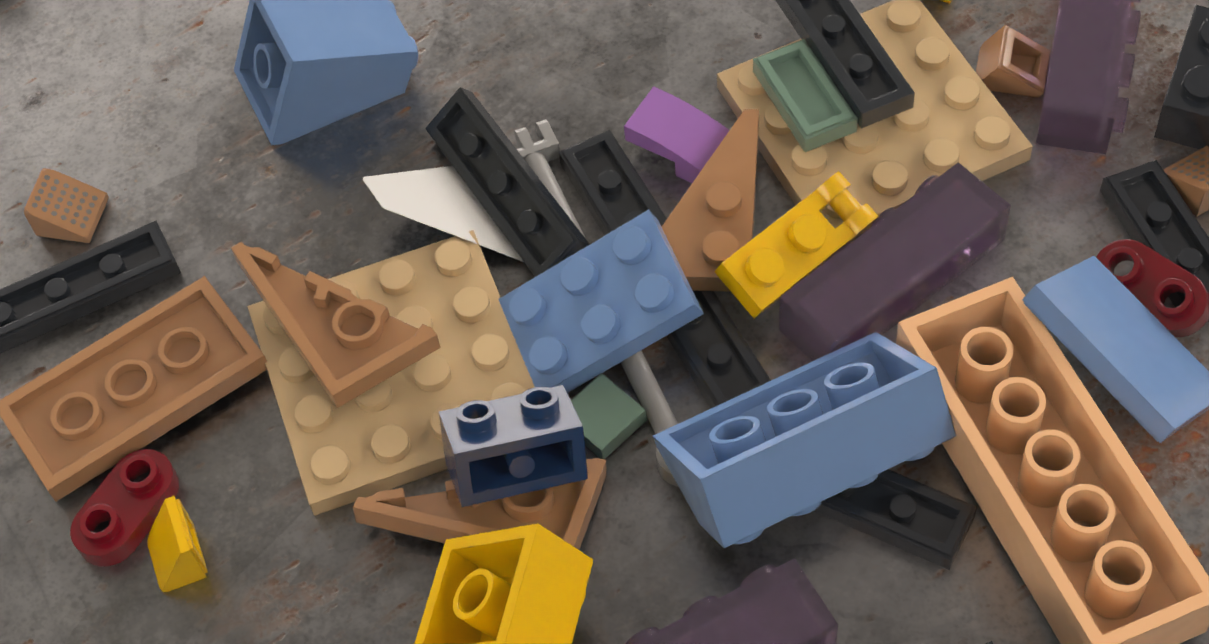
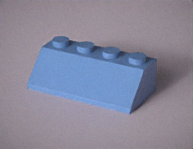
[653,332,956,548]

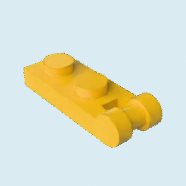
[714,171,879,319]

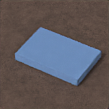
[1022,256,1209,443]

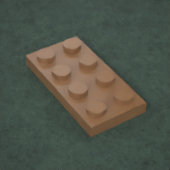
[0,276,267,502]

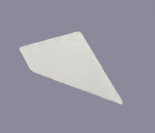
[363,166,524,262]

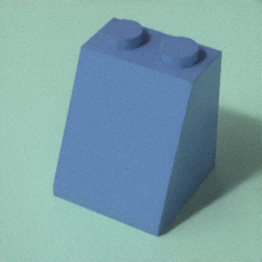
[234,0,418,145]

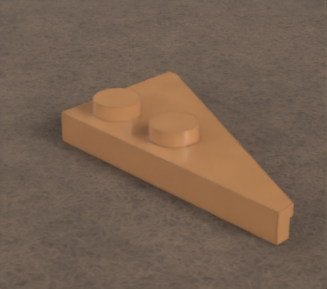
[662,109,759,291]
[231,242,441,408]
[353,458,607,550]

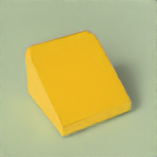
[147,496,208,592]

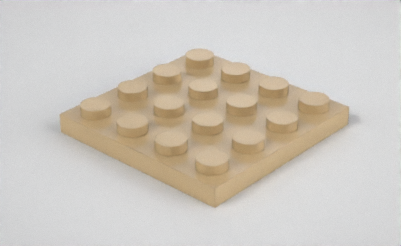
[717,0,1033,236]
[247,230,535,516]

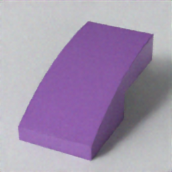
[624,86,729,183]

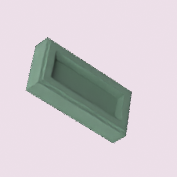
[753,39,858,152]

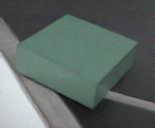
[571,373,647,459]

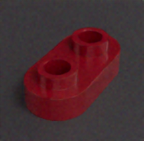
[1096,239,1209,337]
[70,449,179,567]

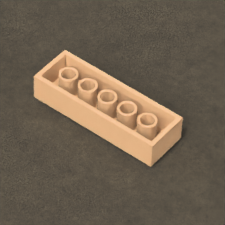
[896,277,1209,644]

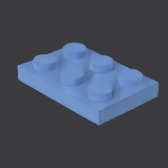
[498,210,704,393]

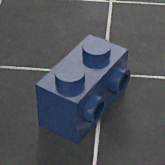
[438,385,588,507]

